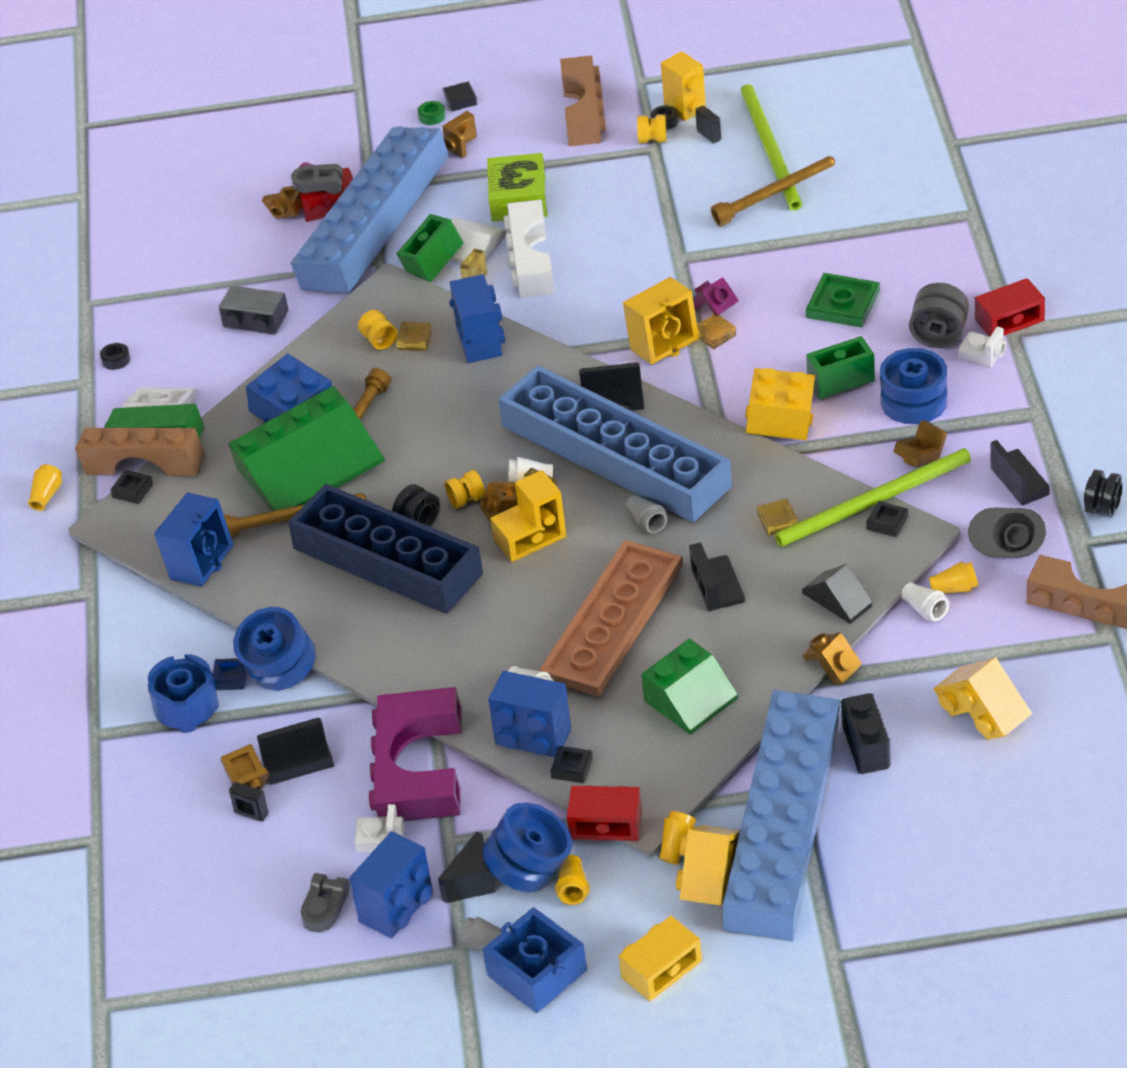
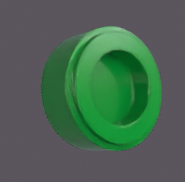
[417,101,446,125]

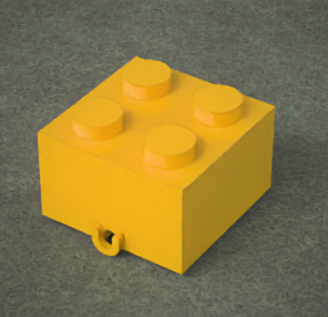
[623,276,699,365]
[745,368,815,441]

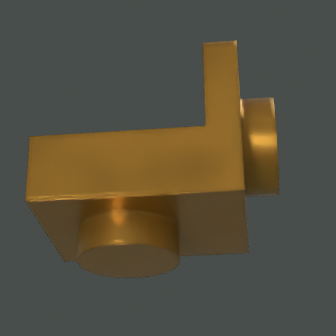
[262,186,302,219]
[893,420,947,467]
[803,633,862,685]
[220,744,269,790]

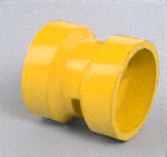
[637,114,667,144]
[358,309,398,350]
[444,469,485,509]

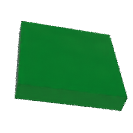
[805,273,880,328]

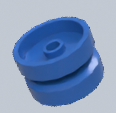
[880,348,948,424]
[233,606,316,691]
[482,802,572,893]

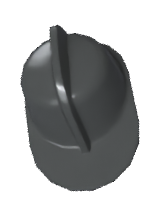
[968,507,1046,558]

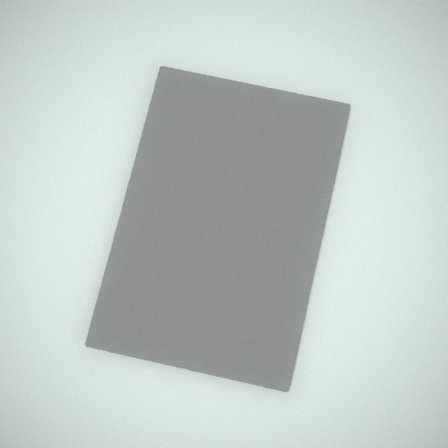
[68,264,960,856]

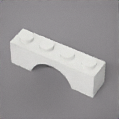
[503,199,555,298]

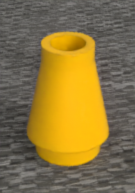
[28,464,63,511]
[928,561,978,594]
[659,811,696,865]
[555,855,590,905]

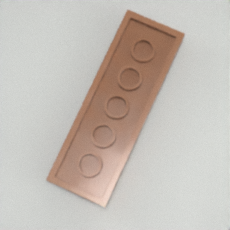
[539,540,683,697]

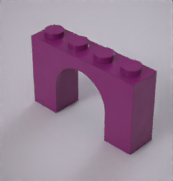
[369,687,462,821]

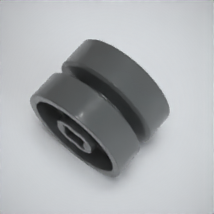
[909,283,969,349]

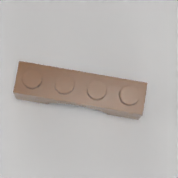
[560,55,606,146]
[75,427,205,476]
[1026,554,1127,629]

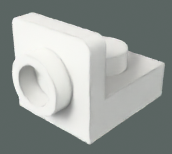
[958,327,1007,368]
[355,804,404,853]

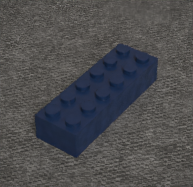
[288,484,483,614]

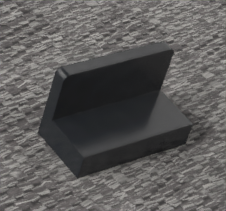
[579,362,644,410]
[990,440,1050,506]
[689,542,745,611]
[257,717,334,785]

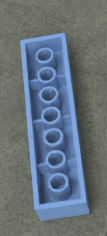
[291,126,449,293]
[498,365,732,523]
[723,690,840,941]

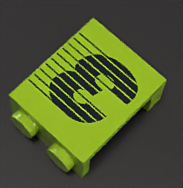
[487,153,548,222]

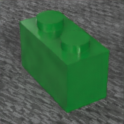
[396,214,464,282]
[806,336,875,399]

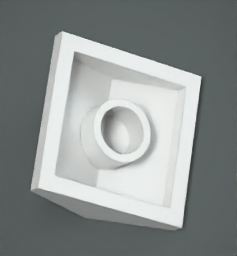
[449,217,506,268]
[123,388,196,408]

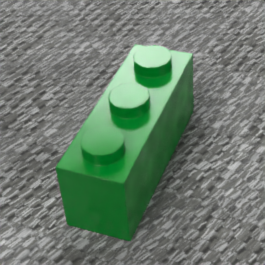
[104,403,205,438]

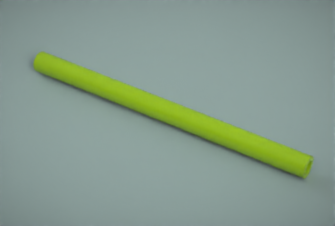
[740,84,802,211]
[774,448,971,547]

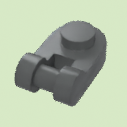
[291,164,343,194]
[300,873,350,932]

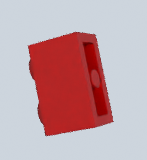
[975,278,1045,337]
[567,785,642,841]

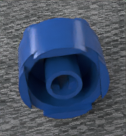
[148,654,219,733]

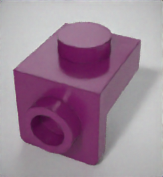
[693,277,738,316]

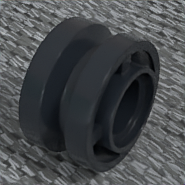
[1084,469,1123,518]
[392,484,440,527]

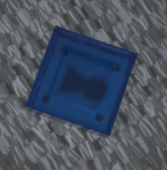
[212,658,248,690]

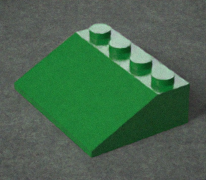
[228,386,385,511]

